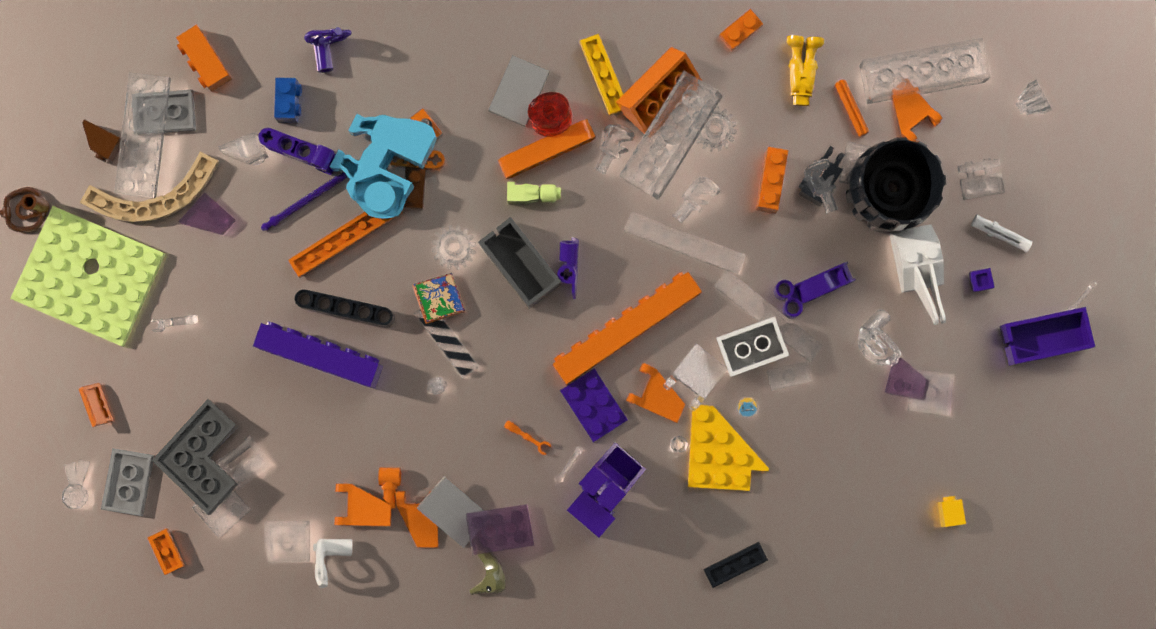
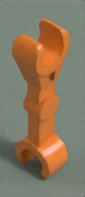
[504,420,551,455]

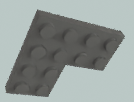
[152,399,238,515]

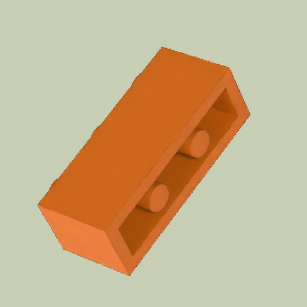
[176,24,232,92]
[756,147,788,214]

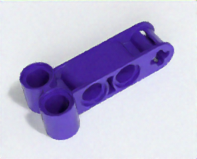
[258,128,336,175]
[773,261,856,319]

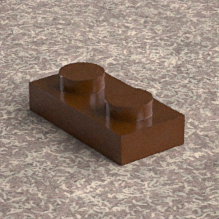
[404,167,426,209]

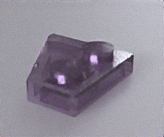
[178,193,236,235]
[885,354,930,401]

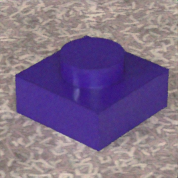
[969,268,995,293]

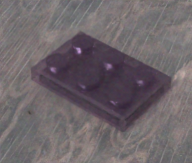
[465,504,534,555]

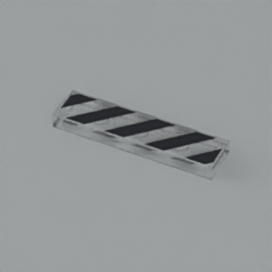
[414,309,479,379]

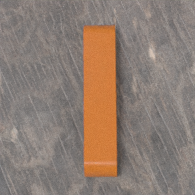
[498,119,596,179]

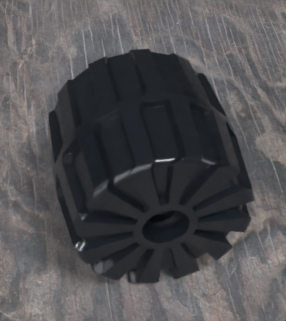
[846,137,946,232]

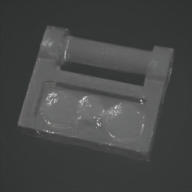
[216,435,273,490]

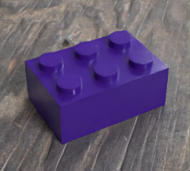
[567,491,616,538]

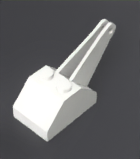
[889,224,946,325]

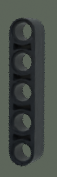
[294,289,395,327]

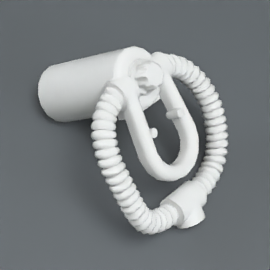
[313,539,352,588]

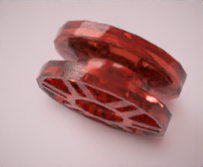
[527,92,573,137]

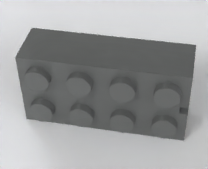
[478,217,561,309]

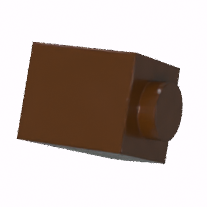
[82,119,125,162]

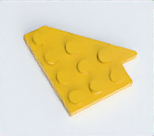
[688,405,769,491]

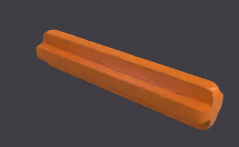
[835,79,869,137]

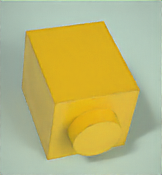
[937,496,966,527]

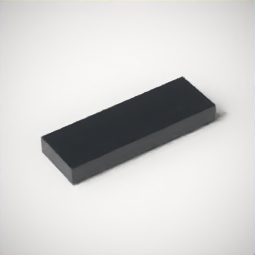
[703,542,768,588]

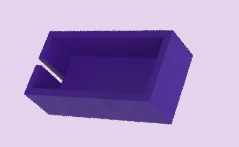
[1000,307,1095,366]
[579,442,646,512]

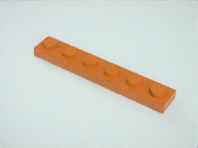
[288,212,403,278]

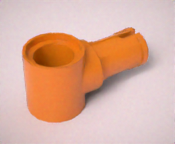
[378,467,401,508]

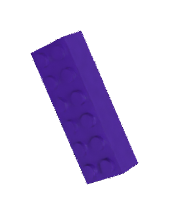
[253,321,383,389]

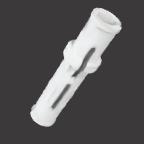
[971,214,1033,253]

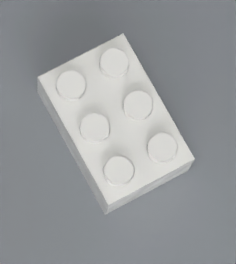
[716,316,789,377]

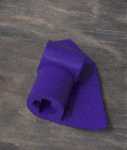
[557,237,579,299]

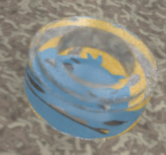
[737,397,758,418]

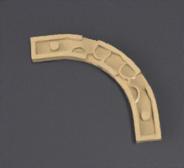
[80,151,219,222]

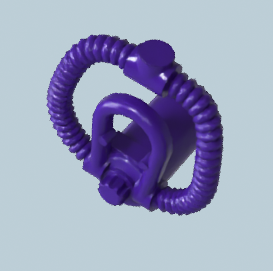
[304,27,352,73]

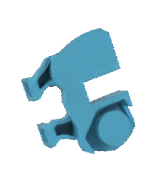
[330,114,437,219]

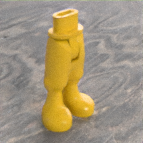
[786,35,824,106]

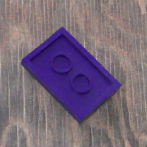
[560,368,628,442]

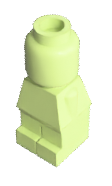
[507,182,561,205]

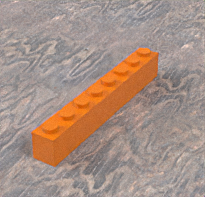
[552,272,702,386]

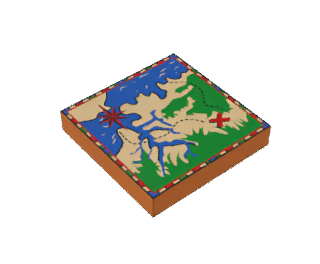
[413,273,465,324]

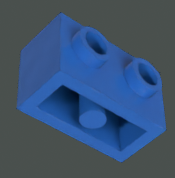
[274,78,302,123]

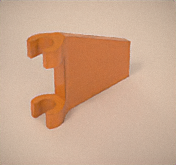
[891,79,943,142]
[626,363,685,423]
[334,484,392,526]
[396,491,438,547]

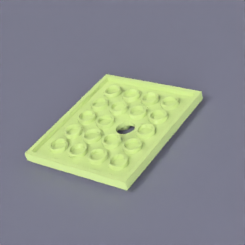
[10,206,165,347]

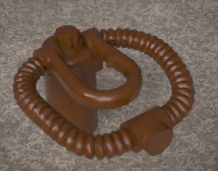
[0,187,50,233]

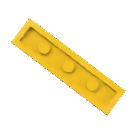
[579,34,623,116]

